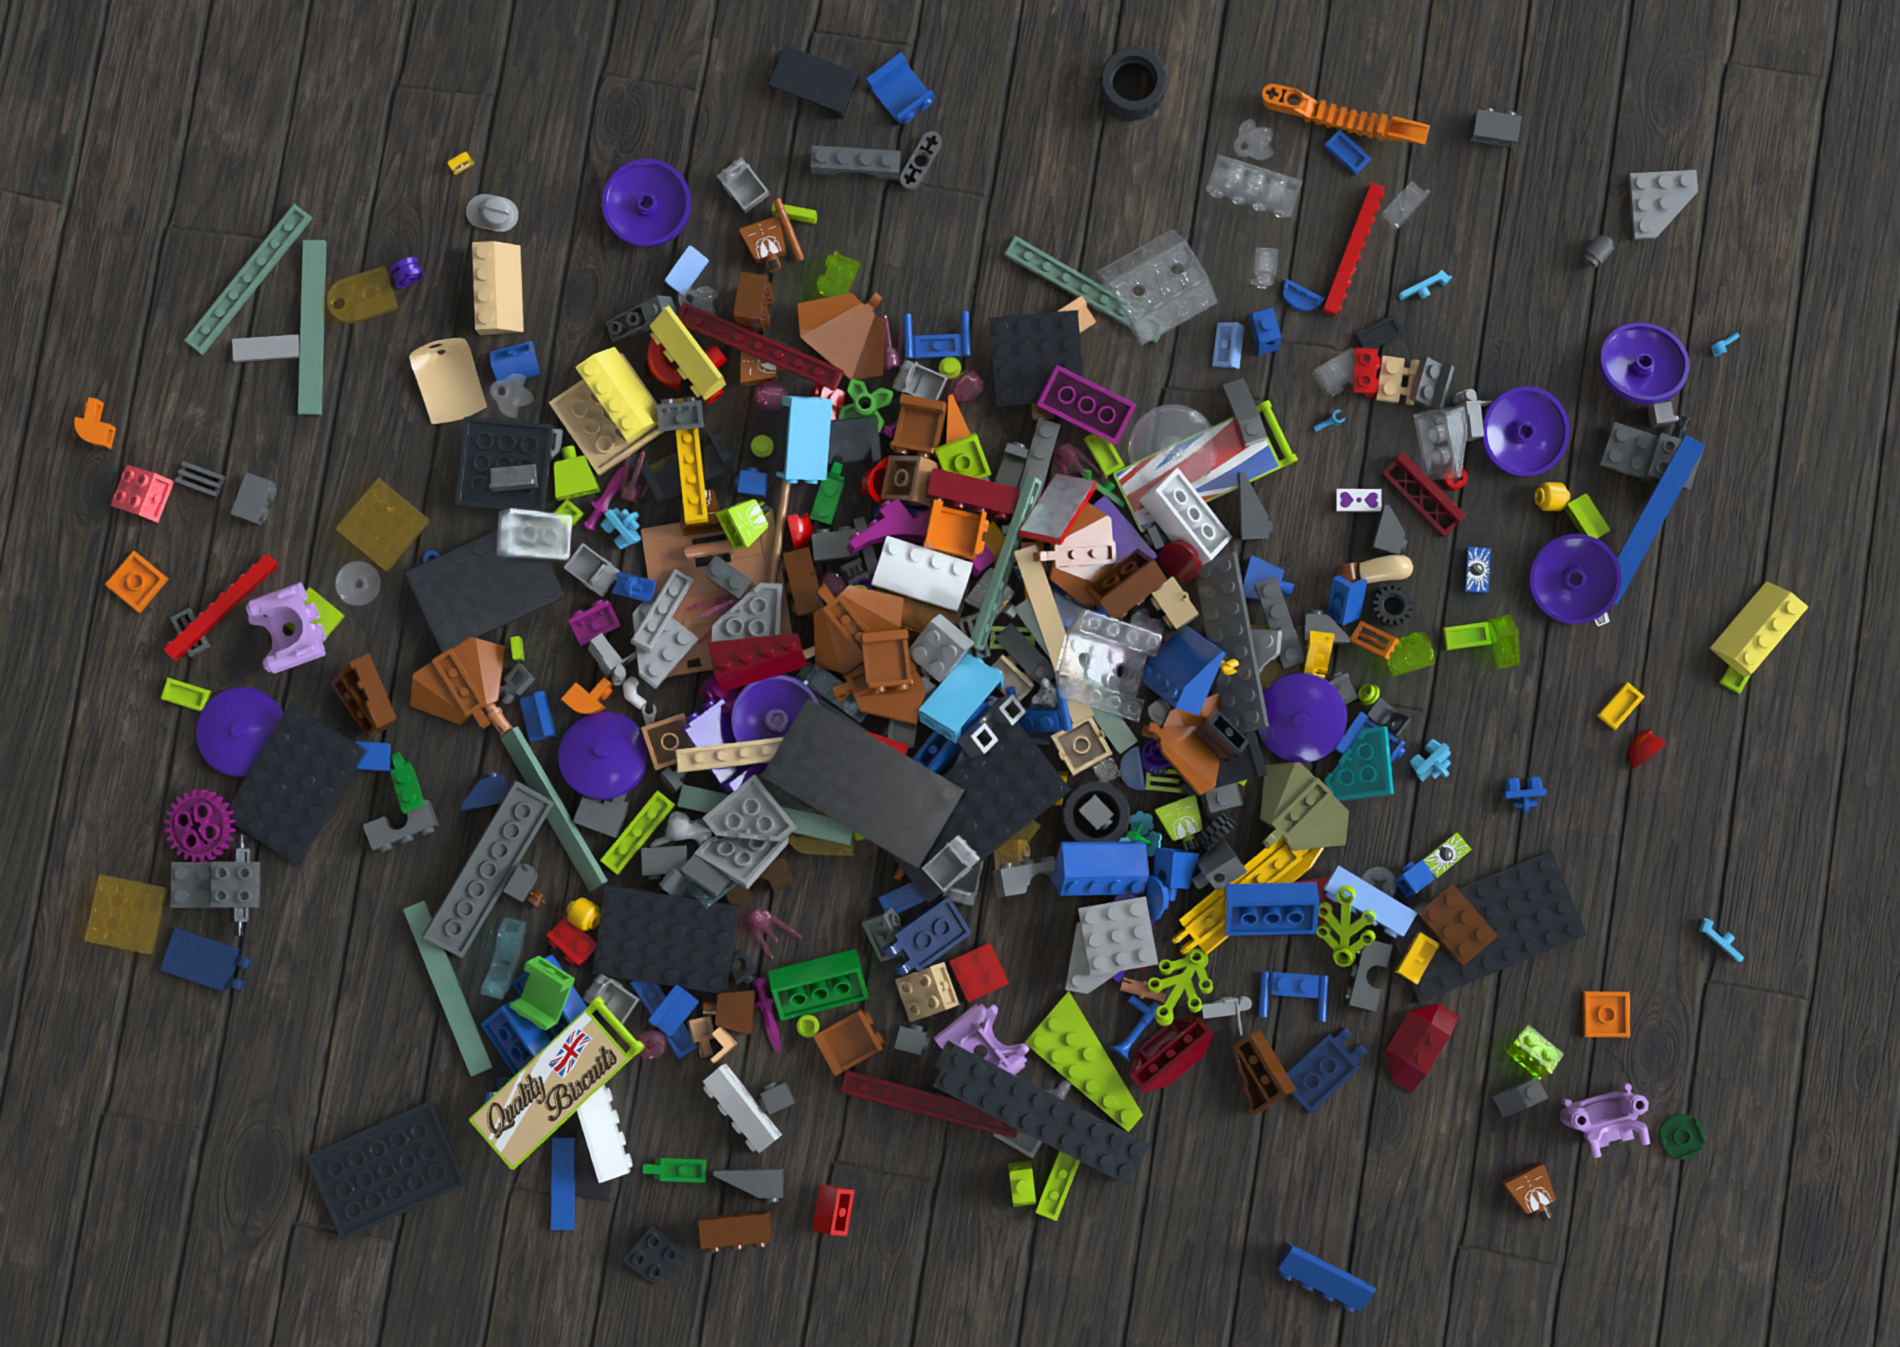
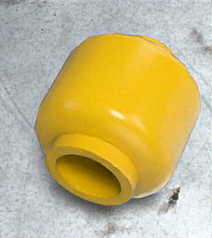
[1534,482,1570,511]
[567,898,601,931]

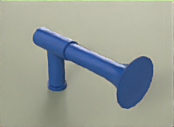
[1110,994,1160,1061]

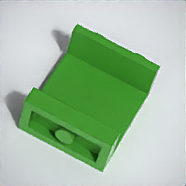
[509,956,575,1030]

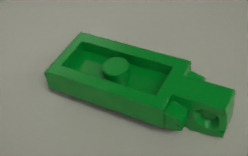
[810,462,845,526]
[390,752,425,814]
[643,1158,707,1183]

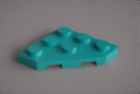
[1325,726,1394,801]

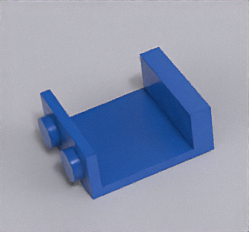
[866,53,934,125]

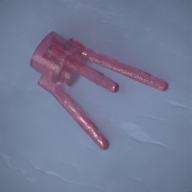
[883,315,904,369]
[1056,442,1107,481]
[620,451,649,503]
[687,594,736,644]
[747,908,803,960]

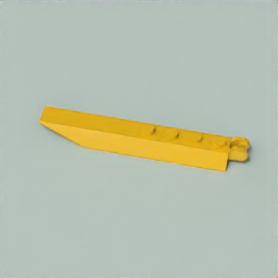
[1171,837,1323,954]

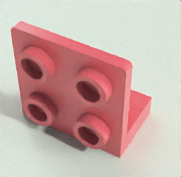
[111,465,174,523]

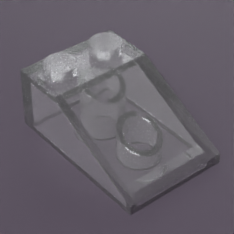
[1413,406,1468,480]
[497,508,572,560]

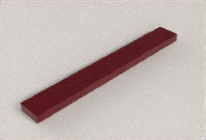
[677,302,844,391]
[840,1070,1018,1139]

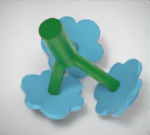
[1118,811,1162,857]

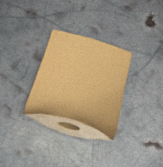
[409,338,487,424]

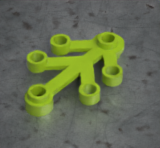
[1316,885,1376,967]
[1148,949,1213,1026]

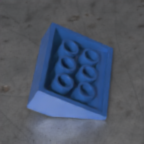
[1140,625,1225,715]

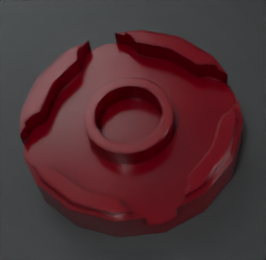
[1159,540,1202,582]

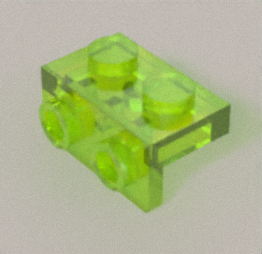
[816,250,861,298]
[1383,632,1435,677]
[1506,1025,1564,1080]

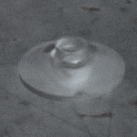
[335,561,381,606]

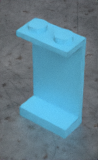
[776,396,832,484]
[919,653,1004,743]

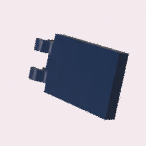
[881,895,972,976]
[160,927,253,991]
[1286,1027,1368,1114]

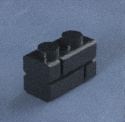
[1195,710,1250,762]

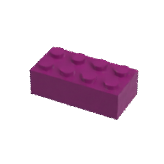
[1035,363,1137,445]

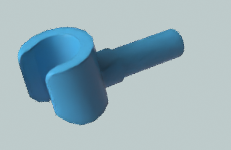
[1711,332,1740,357]
[1314,410,1345,431]

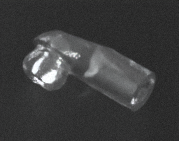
[1046,1079,1072,1099]

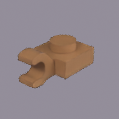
[687,1016,715,1058]

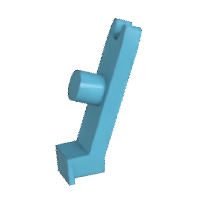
[1398,270,1452,300]
[1699,918,1744,962]

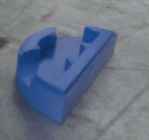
[1282,279,1325,312]
[1120,746,1145,791]
[1147,875,1169,921]

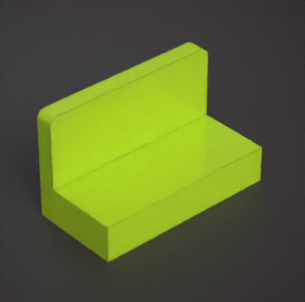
[1564,494,1610,539]

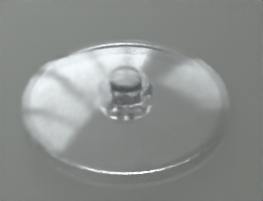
[1128,404,1218,488]

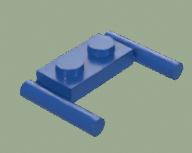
[903,311,971,359]
[1006,686,1073,732]
[1258,971,1329,1022]

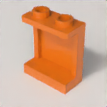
[923,500,989,560]

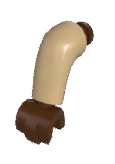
[1333,555,1415,583]

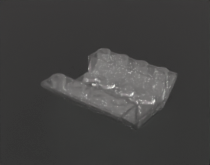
[1096,229,1218,346]
[1055,609,1162,722]

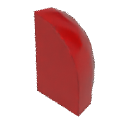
[787,513,813,550]
[1629,729,1666,768]

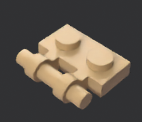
[1376,356,1420,405]

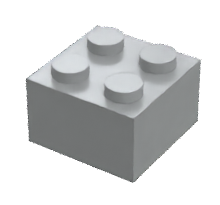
[909,614,974,682]

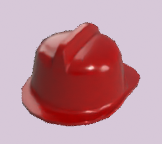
[860,456,889,504]

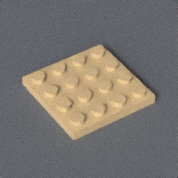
[549,353,665,476]

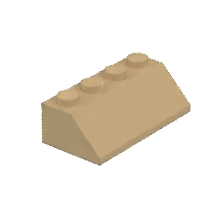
[472,241,524,335]

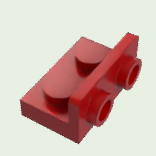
[546,915,597,966]

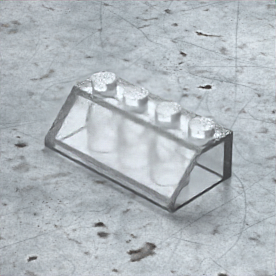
[1206,154,1303,218]

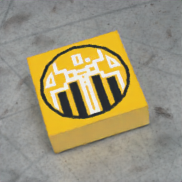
[448,152,474,175]

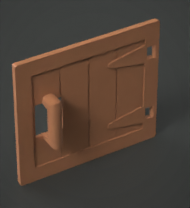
[641,508,792,678]

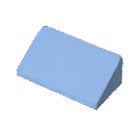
[664,245,709,296]
[1212,322,1244,369]

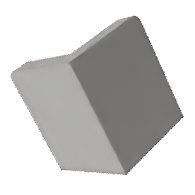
[1647,402,1679,428]

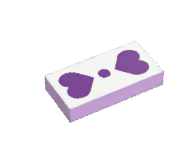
[1336,489,1381,513]

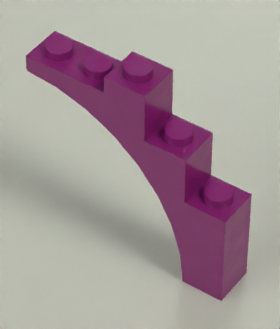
[846,498,997,577]

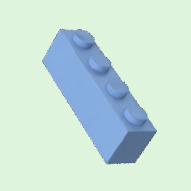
[1322,866,1417,938]

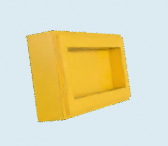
[1597,682,1645,730]

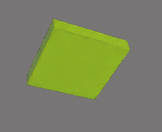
[934,433,991,479]
[285,587,345,643]

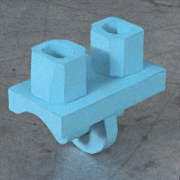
[601,508,642,549]
[1410,739,1451,782]

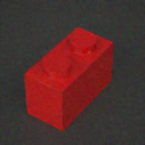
[812,1184,855,1236]

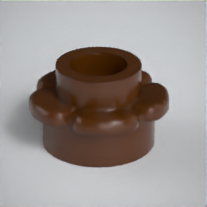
[525,889,546,909]

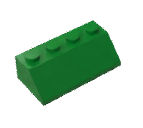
[768,949,869,1021]

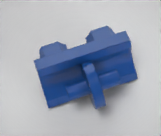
[612,572,657,603]
[1502,777,1547,814]

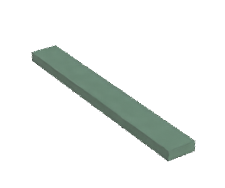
[183,204,313,355]
[1004,236,1167,344]
[298,240,327,415]
[970,474,1042,651]
[1014,598,1138,754]
[500,726,607,892]
[677,784,854,846]
[403,901,493,1077]

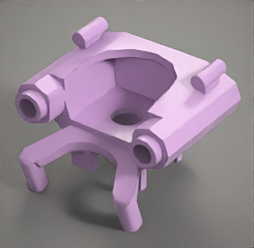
[246,582,326,674]
[934,1003,1029,1074]
[1560,1083,1650,1158]

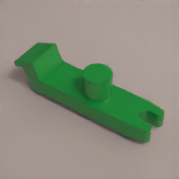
[1082,469,1125,509]

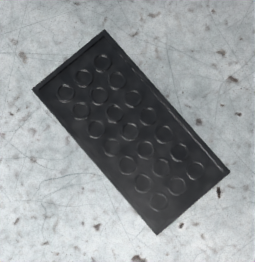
[761,699,965,869]
[891,721,1071,903]
[1391,851,1587,1003]

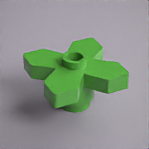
[838,379,893,434]

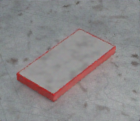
[1019,473,1097,545]

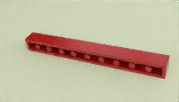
[1322,182,1385,317]
[164,553,279,661]

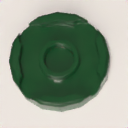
[1658,1113,1706,1160]

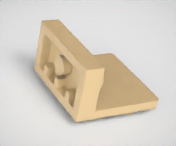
[895,962,960,1022]

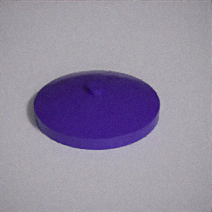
[602,159,691,247]
[1599,323,1690,404]
[1481,386,1570,476]
[1530,534,1622,624]
[1258,672,1347,763]
[731,675,819,764]
[196,687,284,777]
[558,712,649,800]

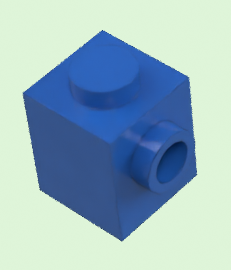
[734,468,769,499]
[1394,860,1435,898]

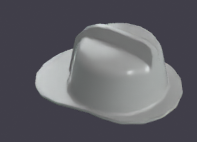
[466,194,518,232]

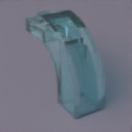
[795,660,867,723]
[481,917,526,999]

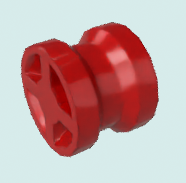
[1443,466,1468,491]

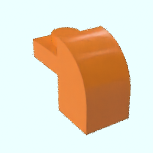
[74,397,116,449]
[561,677,613,715]

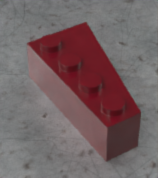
[925,468,1020,521]
[707,633,808,692]

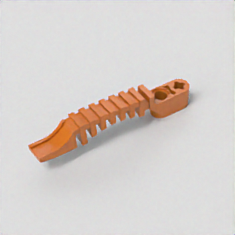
[1262,84,1430,146]

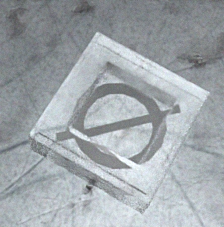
[1091,755,1121,783]

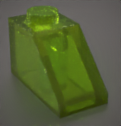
[1488,614,1520,669]

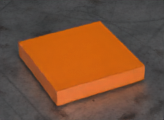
[104,550,169,613]
[1582,991,1630,1038]

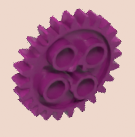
[164,790,236,862]

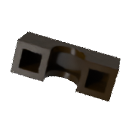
[724,856,796,906]

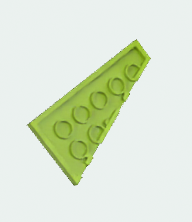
[1025,991,1143,1132]

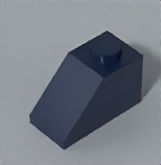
[461,773,508,811]

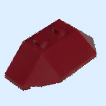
[1385,1004,1459,1093]
[1129,1017,1213,1092]

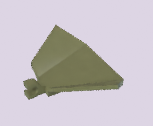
[1260,762,1349,851]

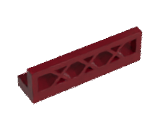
[1382,452,1466,537]

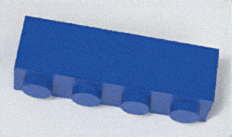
[912,701,990,775]

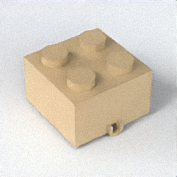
[1150,577,1199,631]
[1050,717,1112,777]

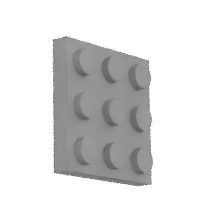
[1078,896,1158,976]

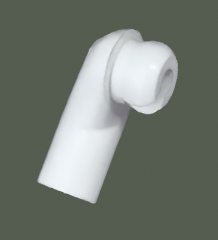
[623,676,647,710]

